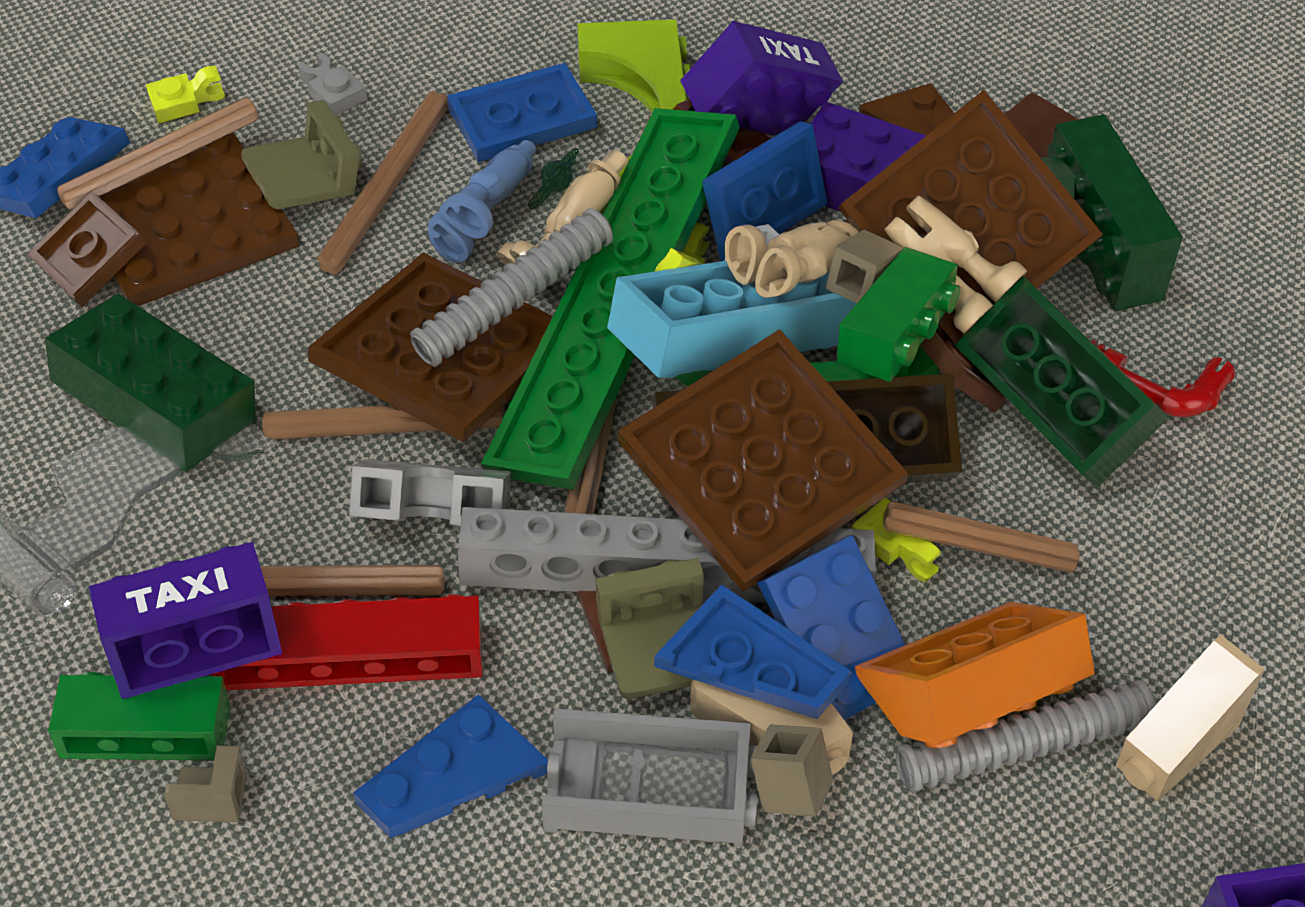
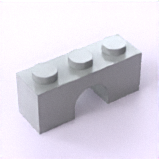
[349,459,511,526]

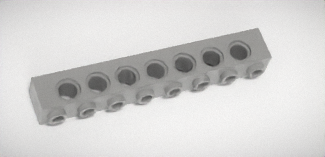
[458,507,876,603]

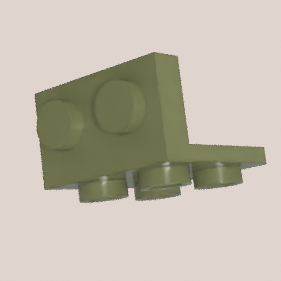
[242,100,362,209]
[595,557,704,699]

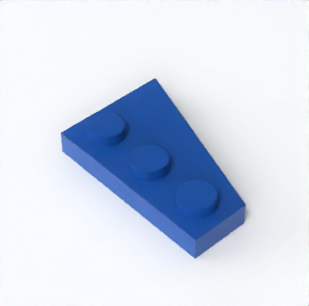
[654,584,851,719]
[353,694,548,838]

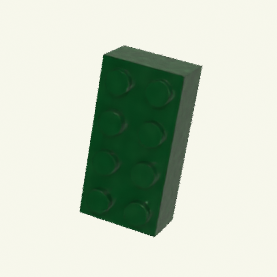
[1047,114,1183,312]
[955,276,1169,487]
[45,293,256,472]

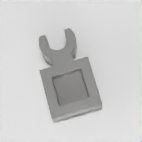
[298,53,367,116]

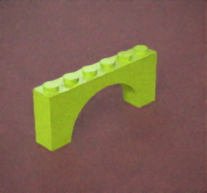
[577,19,705,215]

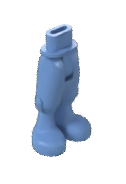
[428,140,536,263]

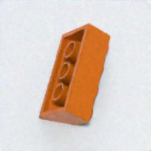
[855,602,1095,748]

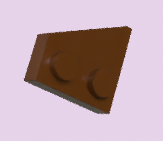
[859,83,954,135]

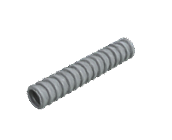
[411,208,613,367]
[896,680,1157,793]

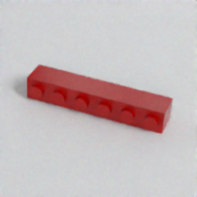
[210,594,483,691]

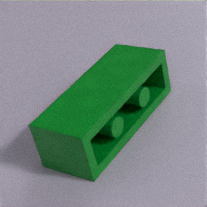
[837,247,960,382]
[48,672,230,761]

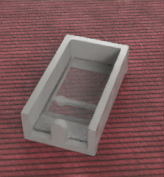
[542,708,758,848]

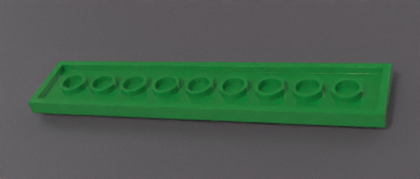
[481,108,740,490]

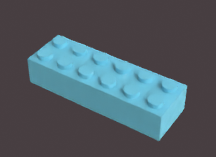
[607,261,857,378]

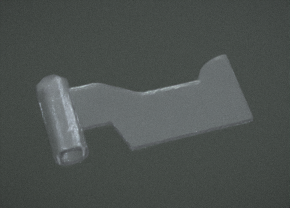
[0,423,274,615]

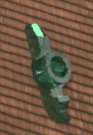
[527,148,579,209]

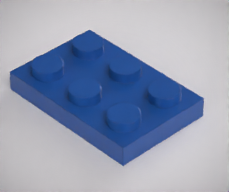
[447,63,597,162]
[0,117,131,218]
[702,121,827,261]
[757,535,905,720]

